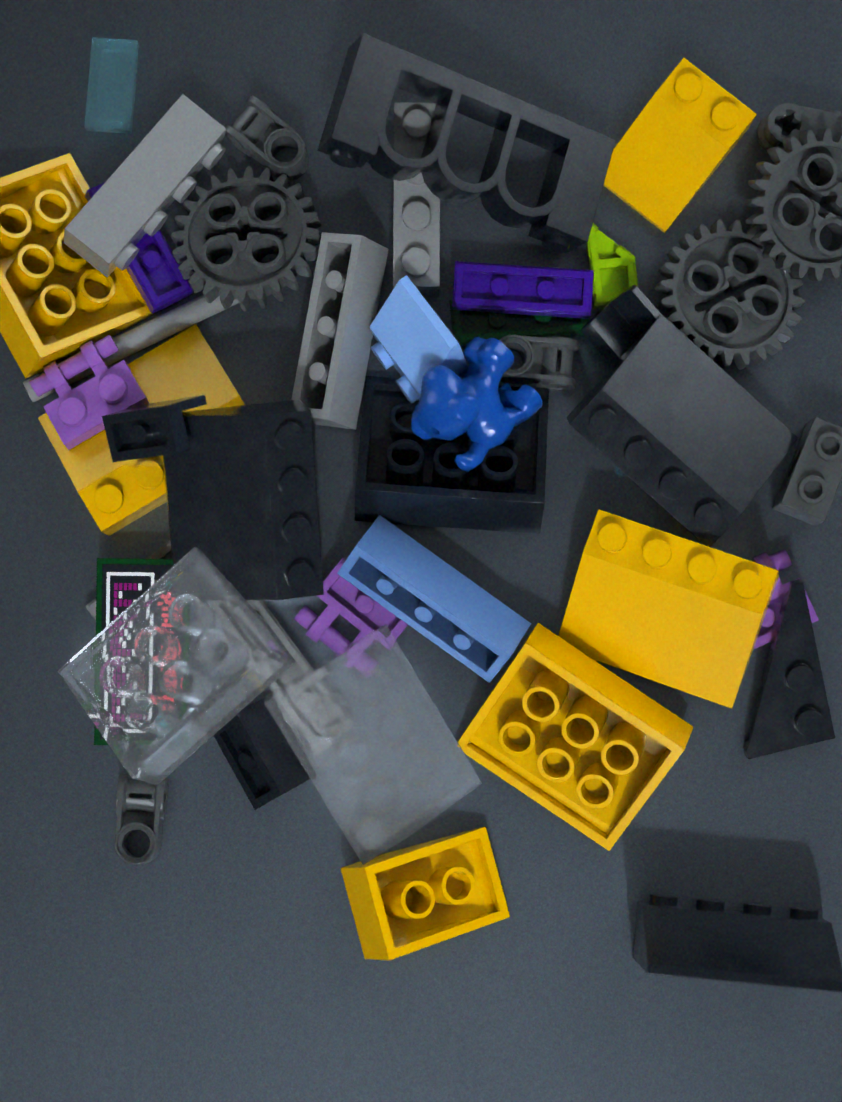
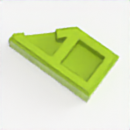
[586,223,638,309]

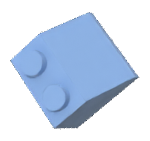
[370,275,468,404]

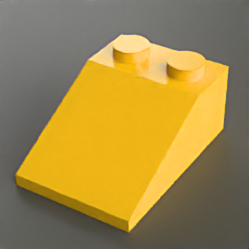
[603,58,757,233]
[340,827,510,960]

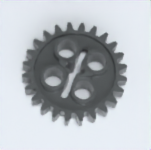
[744,128,842,281]
[171,166,321,311]
[655,220,805,370]

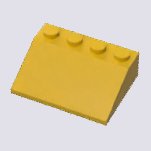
[0,153,156,378]
[38,324,245,536]
[558,509,779,709]
[455,623,693,851]

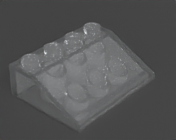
[58,547,296,785]
[264,624,482,865]

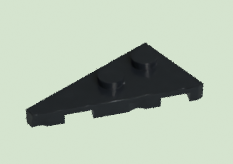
[743,579,835,759]

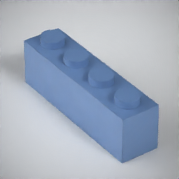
[337,515,531,683]

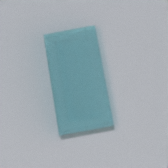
[84,37,139,134]

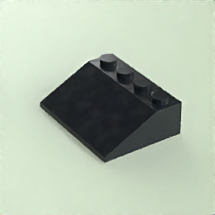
[566,313,798,547]
[354,376,549,534]
[163,399,324,600]
[633,894,842,992]

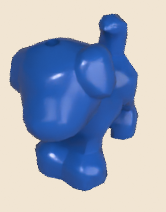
[411,337,542,472]

